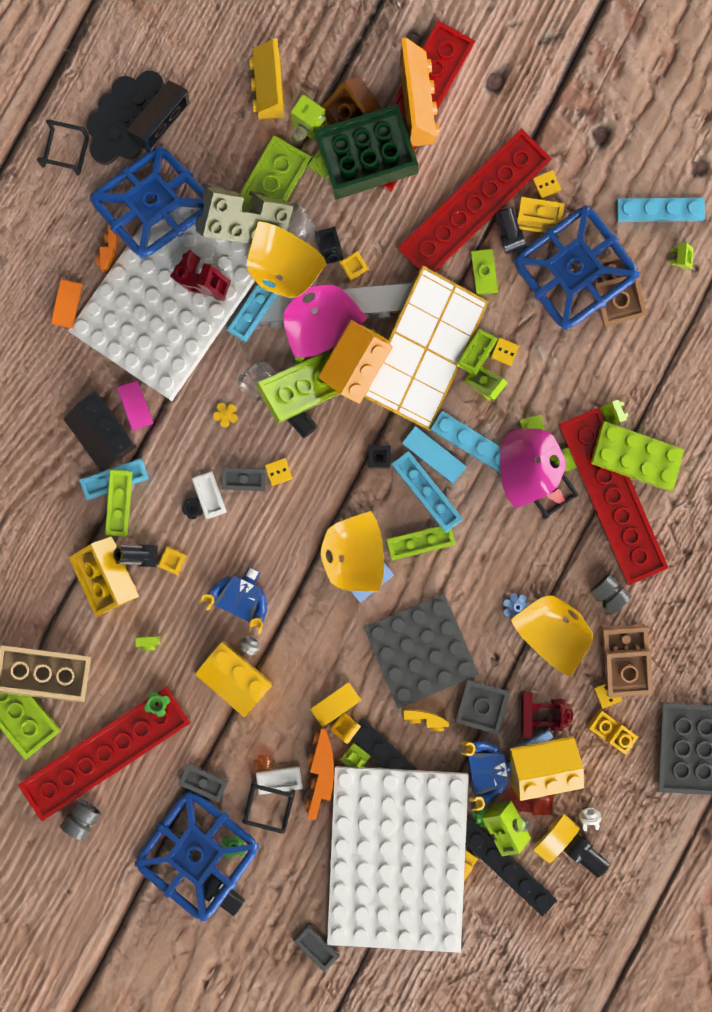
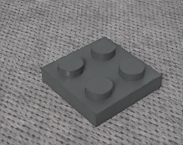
[455,680,510,735]

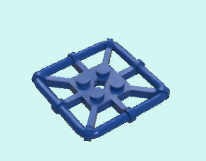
[90,146,204,258]
[513,205,640,330]
[134,790,259,922]

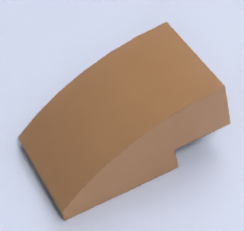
[591,252,647,327]
[601,624,653,697]

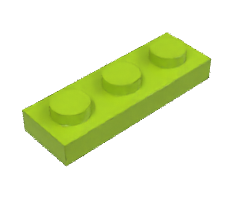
[105,469,133,537]
[386,526,456,561]

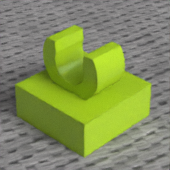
[669,243,694,270]
[600,400,628,425]
[340,742,371,768]

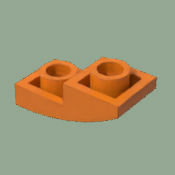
[96,225,120,273]
[51,279,83,329]

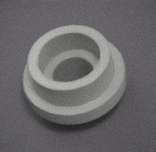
[239,636,261,655]

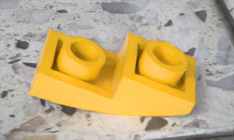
[310,682,361,728]
[403,709,449,731]
[587,709,638,755]
[533,813,580,864]

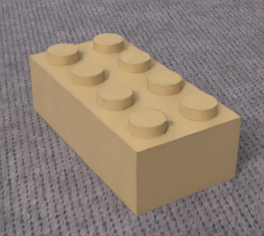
[0,645,91,703]

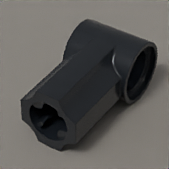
[495,207,527,254]
[287,411,318,439]
[113,545,158,567]
[563,833,610,878]
[203,873,245,916]

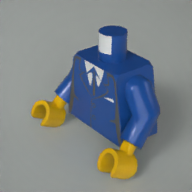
[199,567,268,634]
[461,741,511,811]

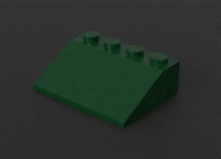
[314,104,418,200]

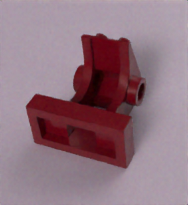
[170,250,231,301]
[521,691,573,738]

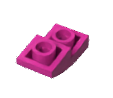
[117,380,153,431]

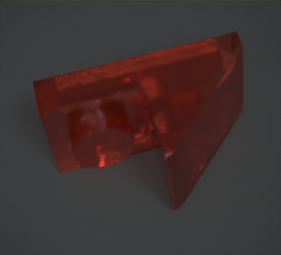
[508,787,554,815]

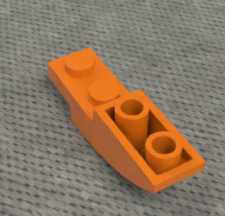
[304,727,334,820]

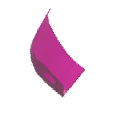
[283,285,367,358]
[500,429,566,508]

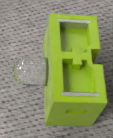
[291,95,327,142]
[482,801,531,856]

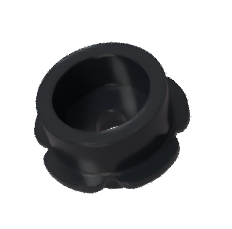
[182,498,203,519]

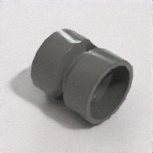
[589,573,632,615]
[60,798,101,841]

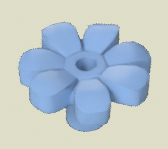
[503,593,530,619]

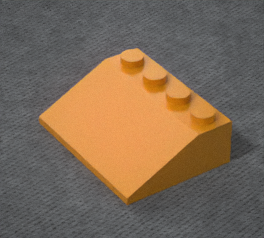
[399,37,440,147]

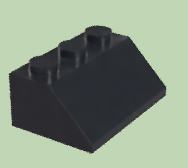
[126,80,190,152]
[63,391,137,472]

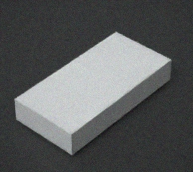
[192,471,227,520]
[256,766,303,795]

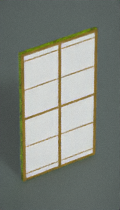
[363,266,489,431]

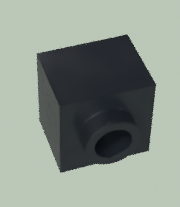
[368,445,391,469]

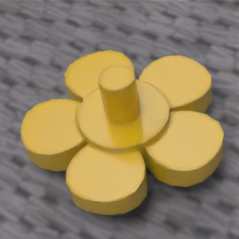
[213,403,238,428]

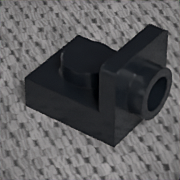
[314,227,343,264]

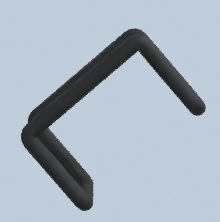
[37,119,89,176]
[534,461,579,519]
[242,780,295,834]

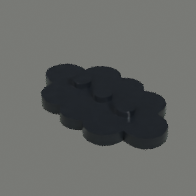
[87,71,165,165]

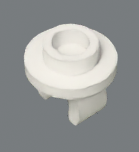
[579,808,601,831]

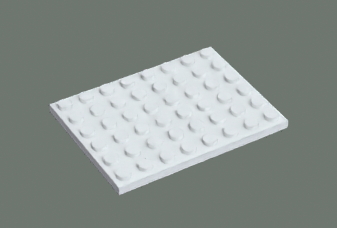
[68,196,255,401]
[327,766,469,953]

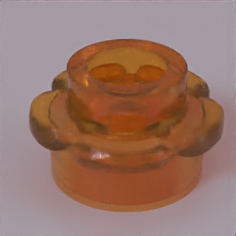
[254,755,275,770]

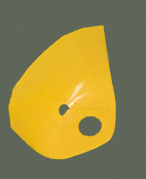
[247,221,326,298]
[320,511,384,592]
[511,596,593,677]

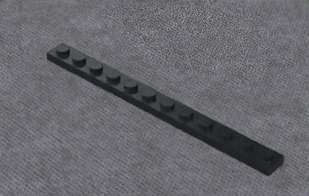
[352,718,558,917]

